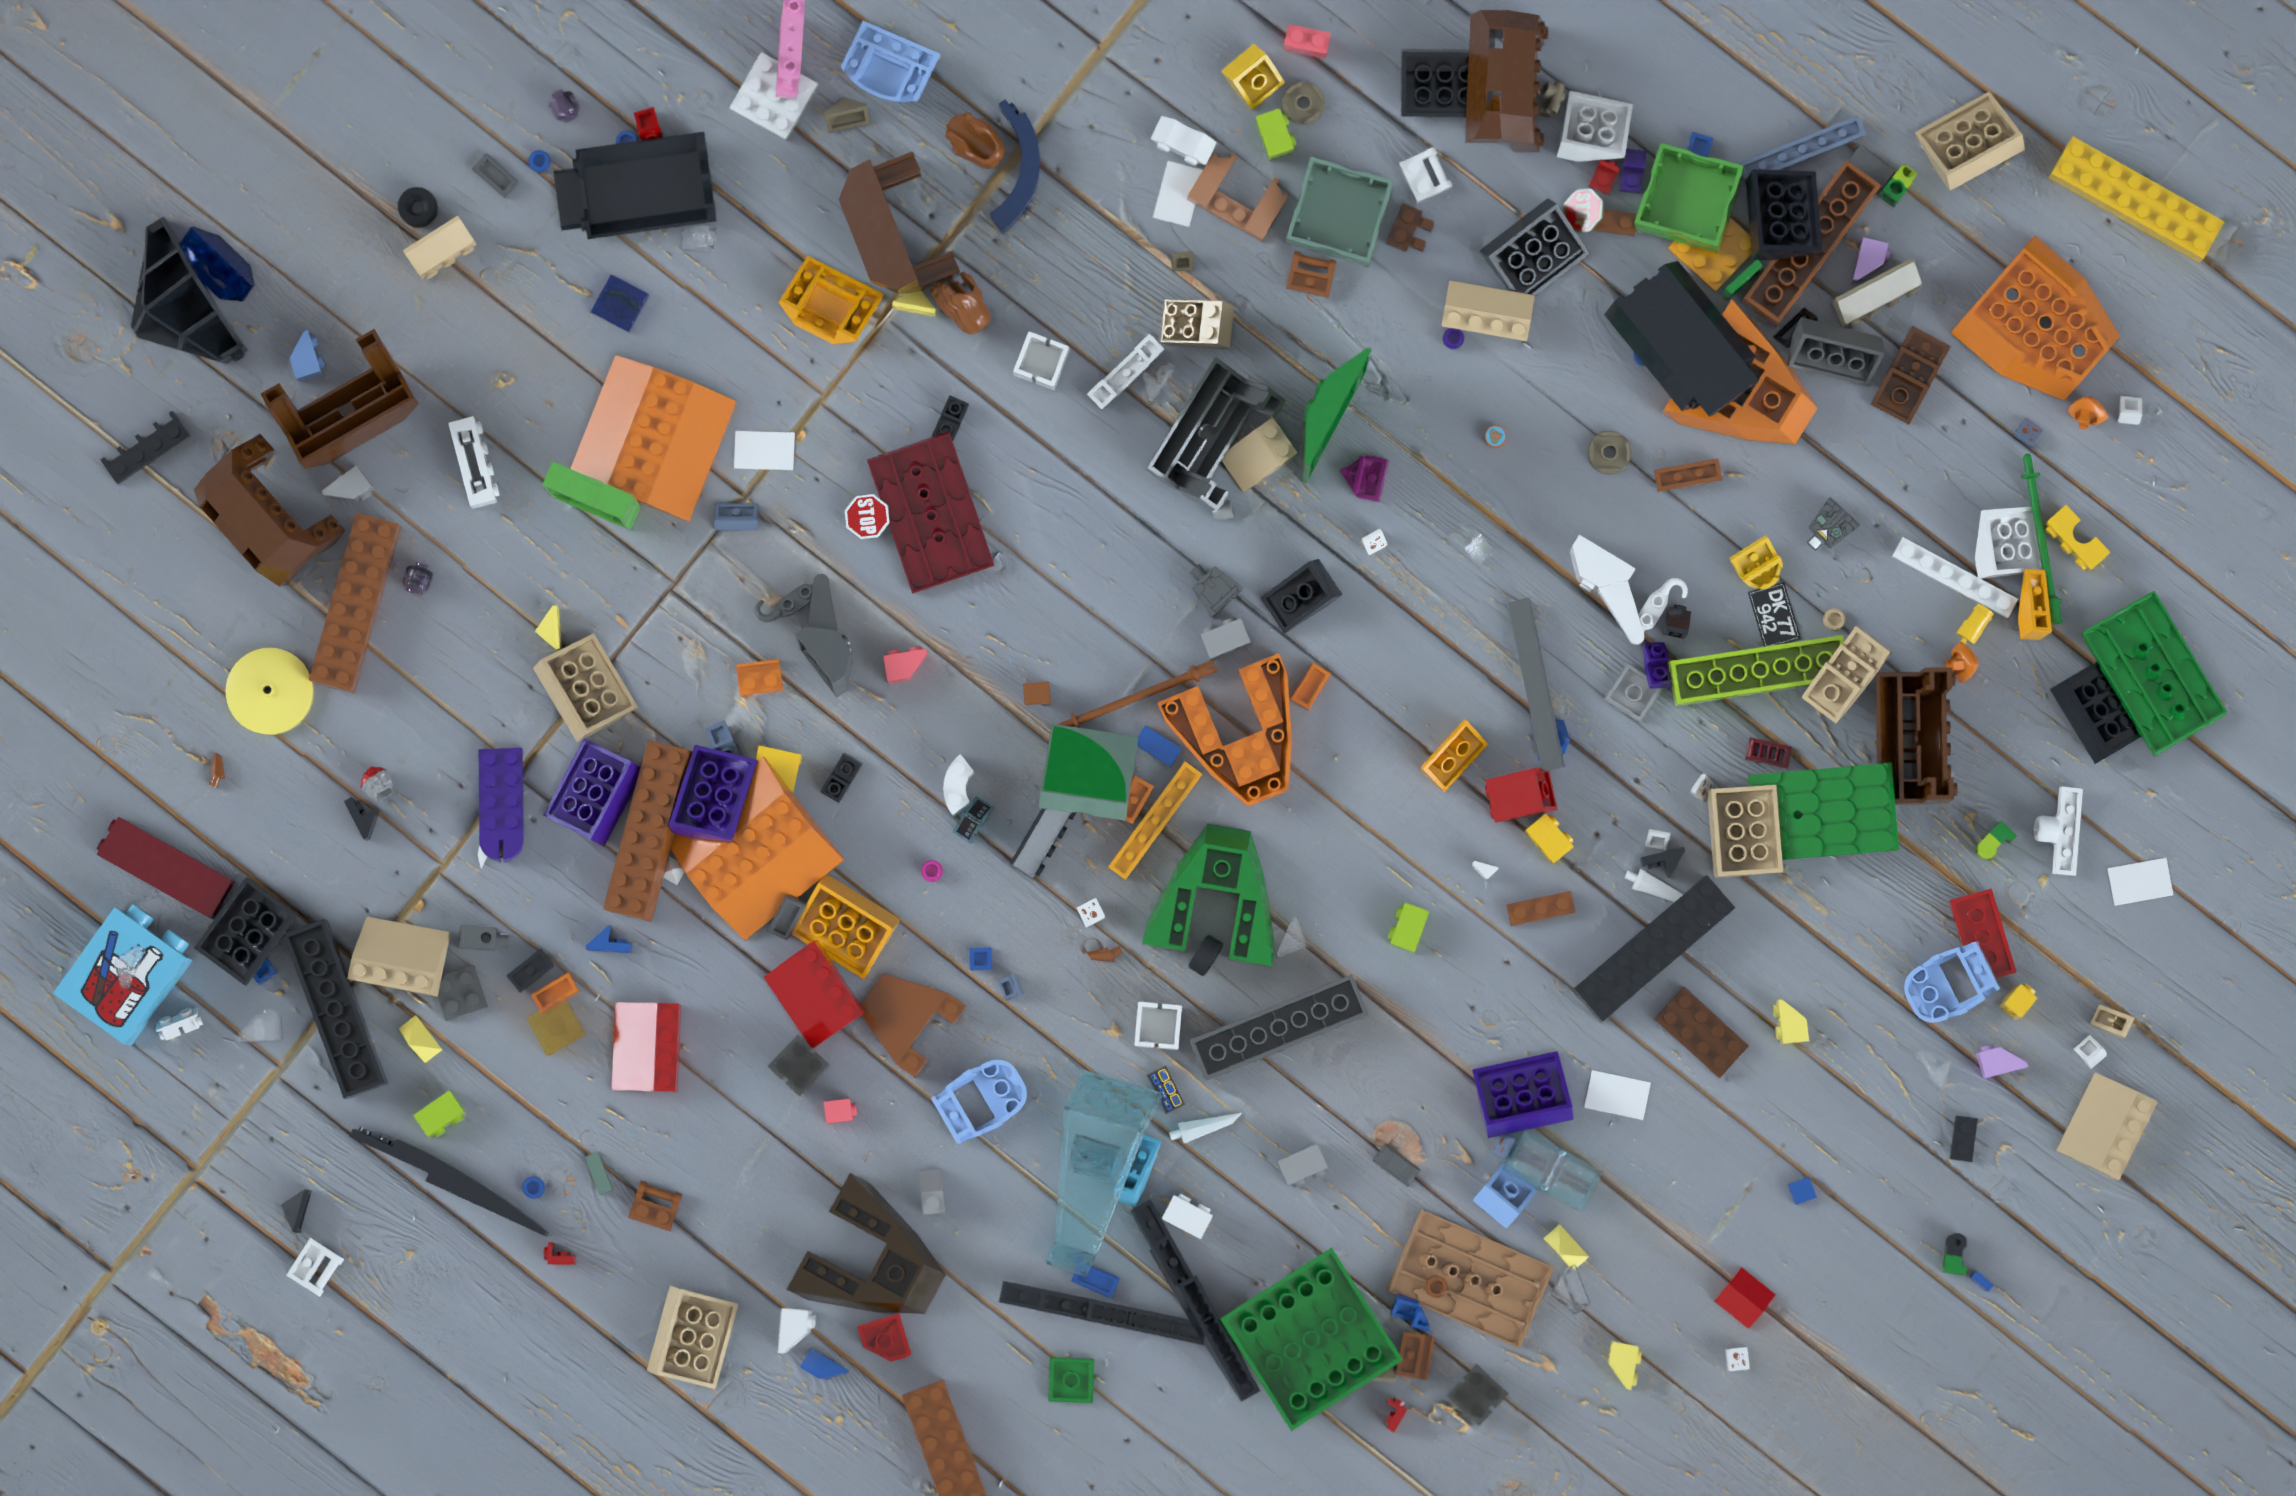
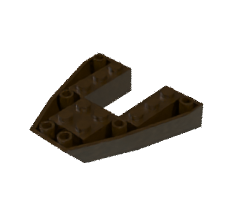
[786,1173,946,1314]

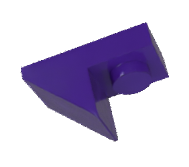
[1619,148,1647,194]

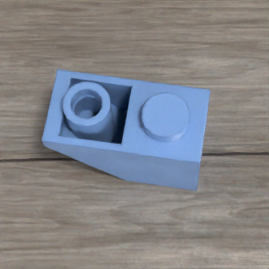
[289,330,325,382]

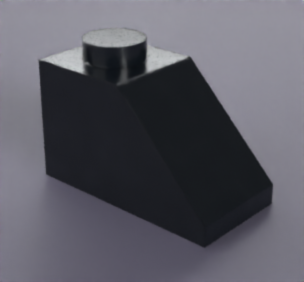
[1663,605,1691,639]

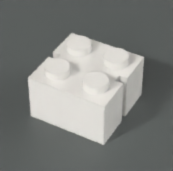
[1013,331,1070,390]
[1134,1002,1182,1050]

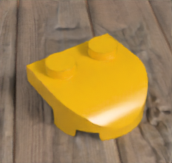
[1729,535,1783,590]

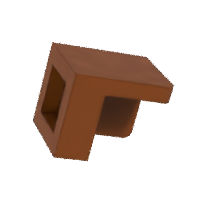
[1023,681,1051,706]

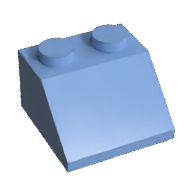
[1473,1162,1537,1228]

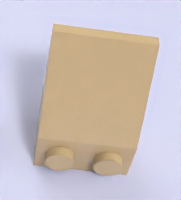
[1222,418,1298,493]

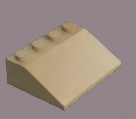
[1914,91,2025,191]
[533,633,638,743]
[1707,785,1783,878]
[347,917,451,997]
[2056,1073,2158,1181]
[647,1286,738,1389]

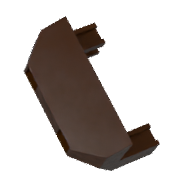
[1465,10,1548,152]
[839,151,960,294]
[261,328,419,469]
[194,434,345,587]
[1876,667,1958,805]

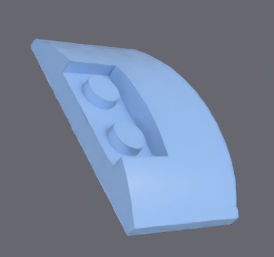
[841,21,940,102]

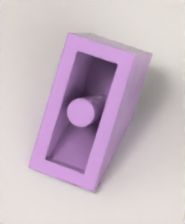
[1851,237,1891,284]
[1976,1044,2028,1079]

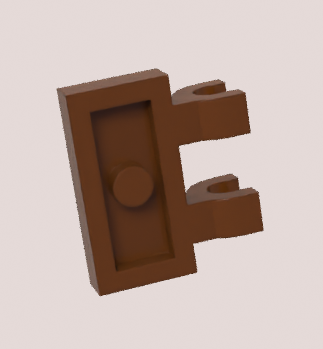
[1386,203,1434,252]

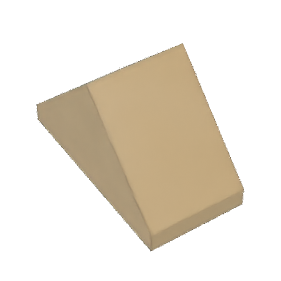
[2090,1004,2135,1039]

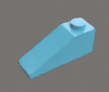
[1115,1134,1161,1207]

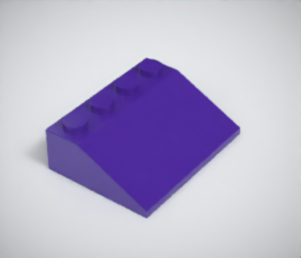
[543,739,641,847]
[669,745,757,842]
[1472,1051,1574,1138]

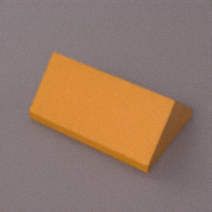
[1419,719,1488,792]

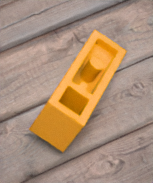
[2018,569,2052,640]

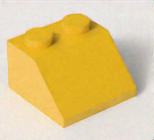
[1221,44,1285,110]

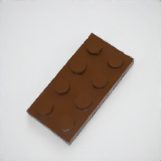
[1654,987,1749,1078]

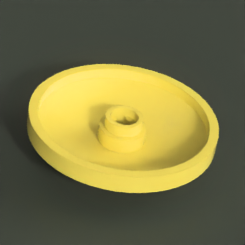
[226,648,314,735]

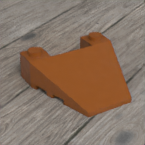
[861,974,967,1078]

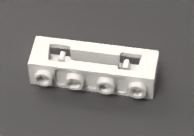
[448,416,500,509]

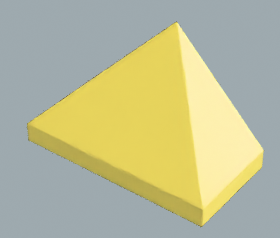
[892,291,936,317]
[535,605,562,651]
[398,1015,443,1063]
[1543,1224,1589,1271]

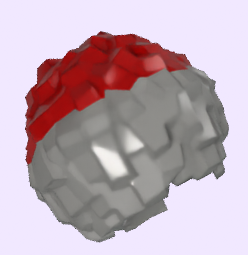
[360,766,393,802]

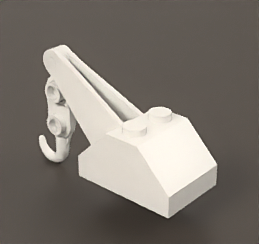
[1570,535,1688,645]

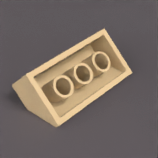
[1441,280,1535,341]

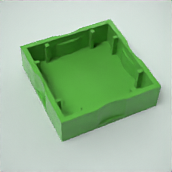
[1634,143,1745,254]
[542,461,641,531]

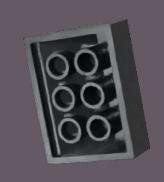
[1401,49,1469,117]
[1746,169,1823,260]
[1480,198,1590,296]
[2050,662,2141,764]
[194,877,299,986]

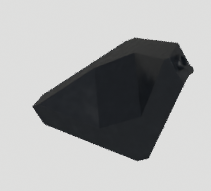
[131,216,248,364]

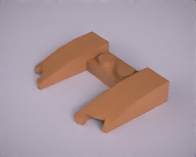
[1187,153,1289,242]

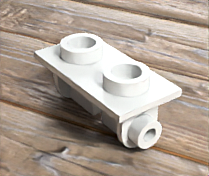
[156,1008,203,1041]

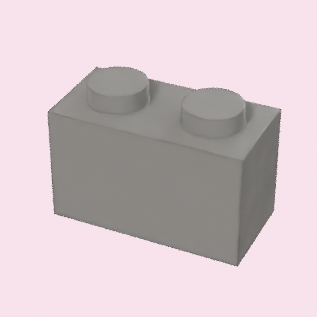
[1200,617,1251,660]
[1277,1143,1328,1188]

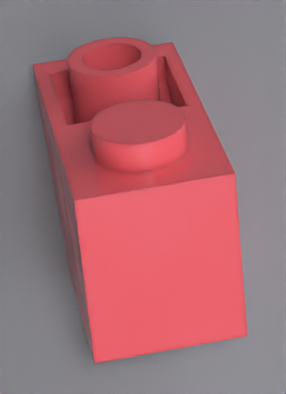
[883,646,928,684]

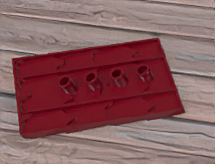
[867,431,995,594]

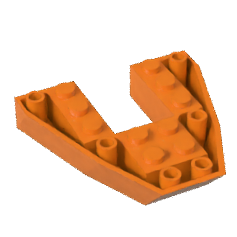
[1662,299,1818,444]
[1158,653,1292,807]

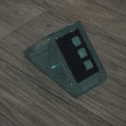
[953,796,995,844]

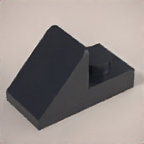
[344,797,380,841]
[1640,847,1685,878]

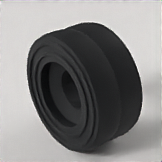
[397,187,438,228]
[1188,935,1223,976]

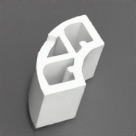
[1151,116,1217,166]
[943,754,974,817]

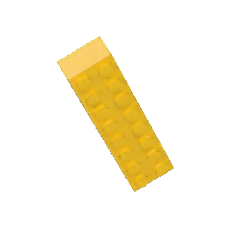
[2048,136,2224,263]

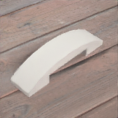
[1087,334,1165,410]

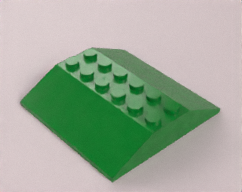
[1302,347,1372,483]
[1220,1248,1403,1431]

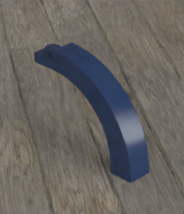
[990,99,1040,235]

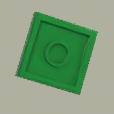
[1721,259,1762,301]
[1048,1357,1094,1403]

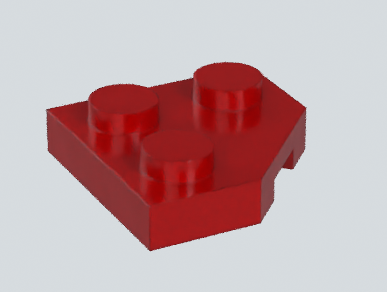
[857,1313,912,1362]

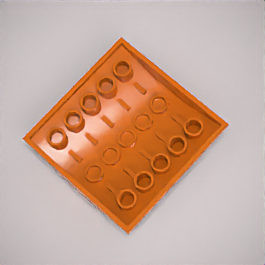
[570,355,737,522]
[671,757,845,941]

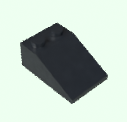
[1260,559,1343,633]

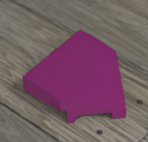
[1340,455,1389,503]

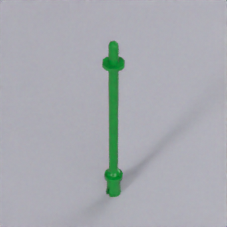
[2020,454,2063,625]

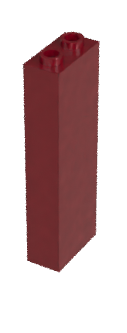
[96,817,235,920]

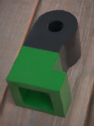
[1942,1233,1967,1276]

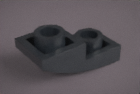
[932,395,969,441]
[820,753,863,803]

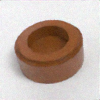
[1425,1276,1448,1298]

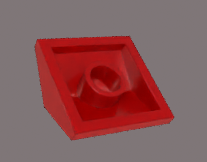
[1714,1267,1776,1329]

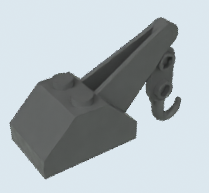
[755,574,853,697]

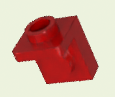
[633,107,663,140]
[1588,159,1620,196]
[544,1242,576,1265]
[1385,1397,1407,1432]

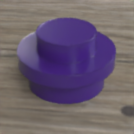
[1443,328,1464,349]

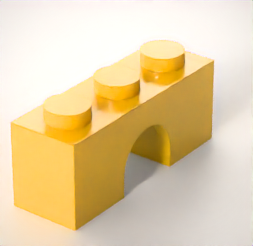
[2044,505,2111,572]

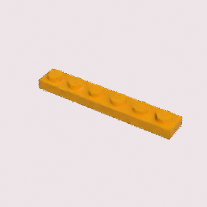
[1108,762,1203,880]

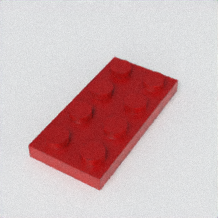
[1949,888,2017,978]

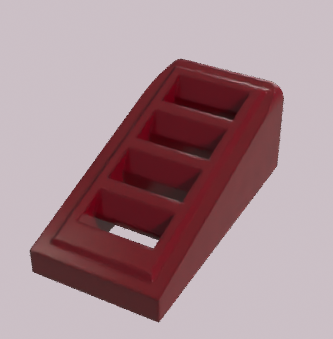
[1745,737,1792,769]

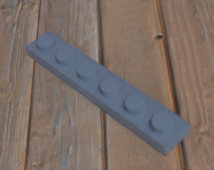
[1738,115,1867,184]

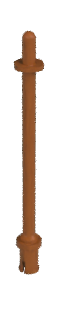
[1057,659,1218,728]

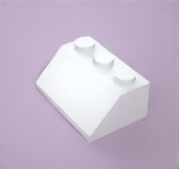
[778,1308,816,1353]

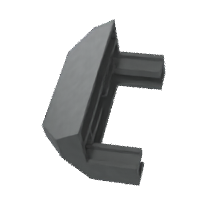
[1145,357,1286,511]

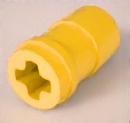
[1956,603,1994,645]

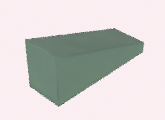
[586,1152,613,1195]

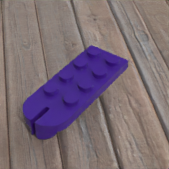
[478,748,524,863]

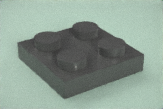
[438,965,488,1021]

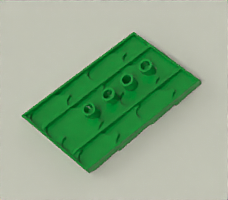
[2082,590,2227,757]
[1748,763,1899,860]

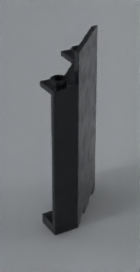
[554,132,717,239]
[1604,261,1759,416]

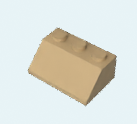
[403,215,477,279]

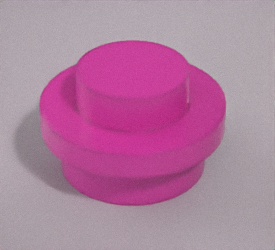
[921,860,943,882]

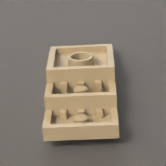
[1801,626,1893,723]

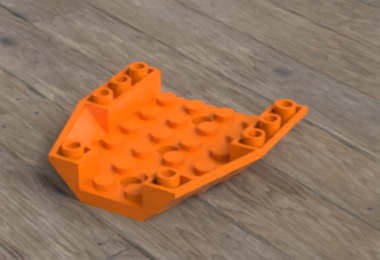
[1951,236,2120,401]

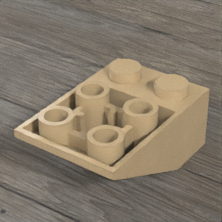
[1160,300,1234,349]

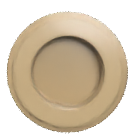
[1823,608,1845,631]

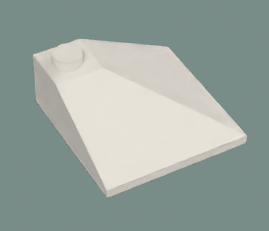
[1557,91,1633,162]
[1975,507,2042,579]

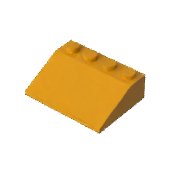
[791,874,901,979]

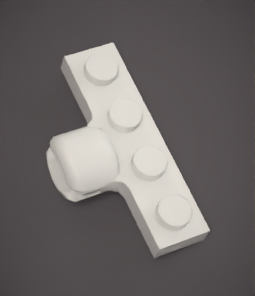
[2033,787,2083,876]

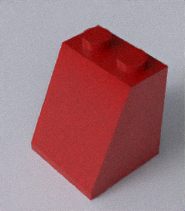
[1485,768,1558,823]

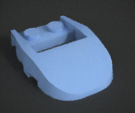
[1904,941,2001,1023]
[931,1060,1027,1144]

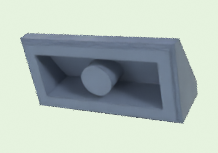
[714,503,759,530]

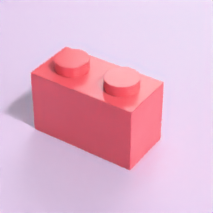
[1283,24,1331,59]

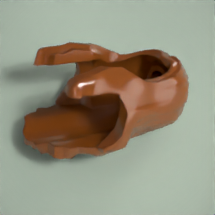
[945,112,1005,169]
[930,272,991,334]

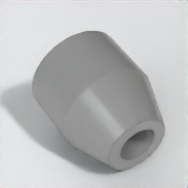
[1212,500,1235,520]

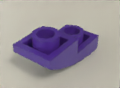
[1643,642,1672,689]

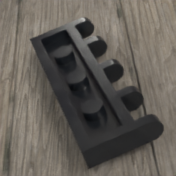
[100,410,190,484]

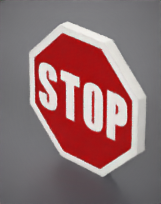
[845,494,890,539]

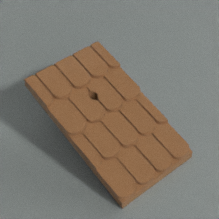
[1386,1209,1554,1349]

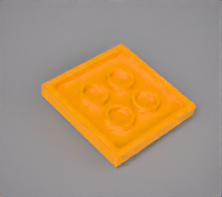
[1668,218,1752,293]

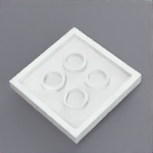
[730,52,818,140]

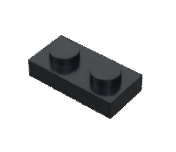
[506,949,555,993]
[1949,1116,1978,1162]

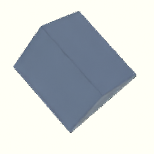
[998,974,1024,1001]

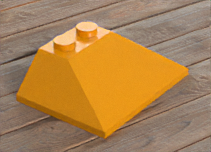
[779,255,884,344]

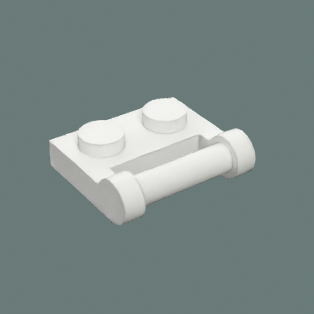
[1399,147,1453,203]
[287,1238,344,1296]

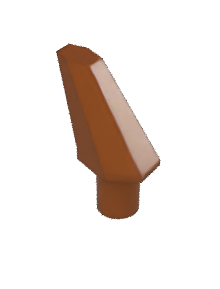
[209,752,225,788]
[1087,946,1123,962]

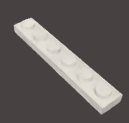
[1892,537,2018,619]

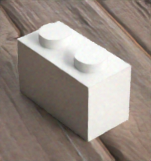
[1162,1194,1213,1239]

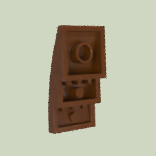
[1871,326,1951,425]

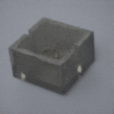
[767,1034,831,1097]
[1446,1363,1509,1426]

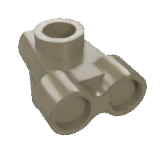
[1539,81,1566,118]

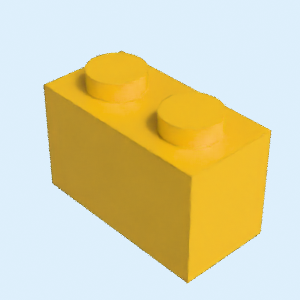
[1524,813,1574,865]
[1998,984,2038,1020]

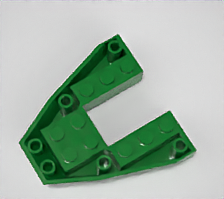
[1142,824,1275,968]

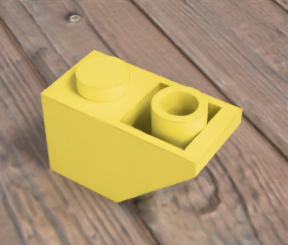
[1773,999,1809,1044]
[1607,1341,1642,1390]

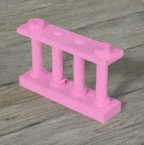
[776,0,805,99]

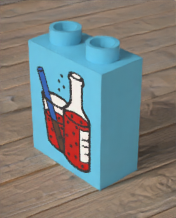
[52,904,193,1046]

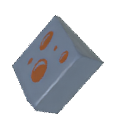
[2013,417,2043,448]
[1491,1135,1516,1160]

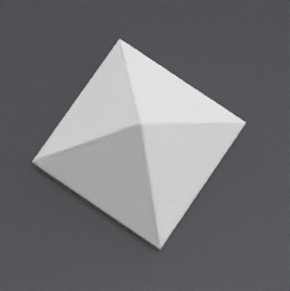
[1645,829,1670,850]
[663,856,685,885]

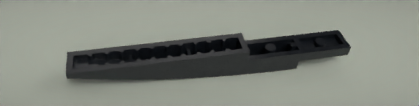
[349,1127,549,1236]
[1130,1199,1260,1402]
[998,1281,1204,1345]

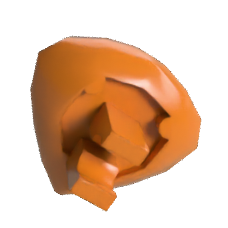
[2067,396,2108,430]
[1945,642,1979,683]

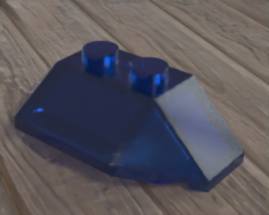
[180,226,255,302]

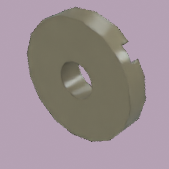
[1282,82,1325,125]
[1588,431,1631,475]

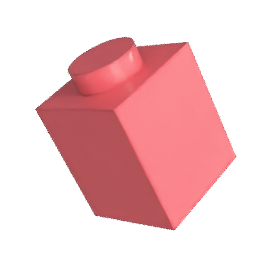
[824,1098,857,1124]

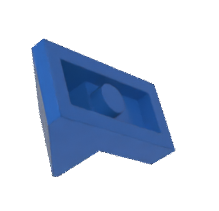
[586,925,632,953]

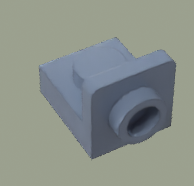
[705,720,738,754]

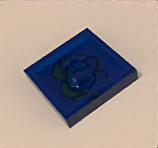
[591,274,650,333]

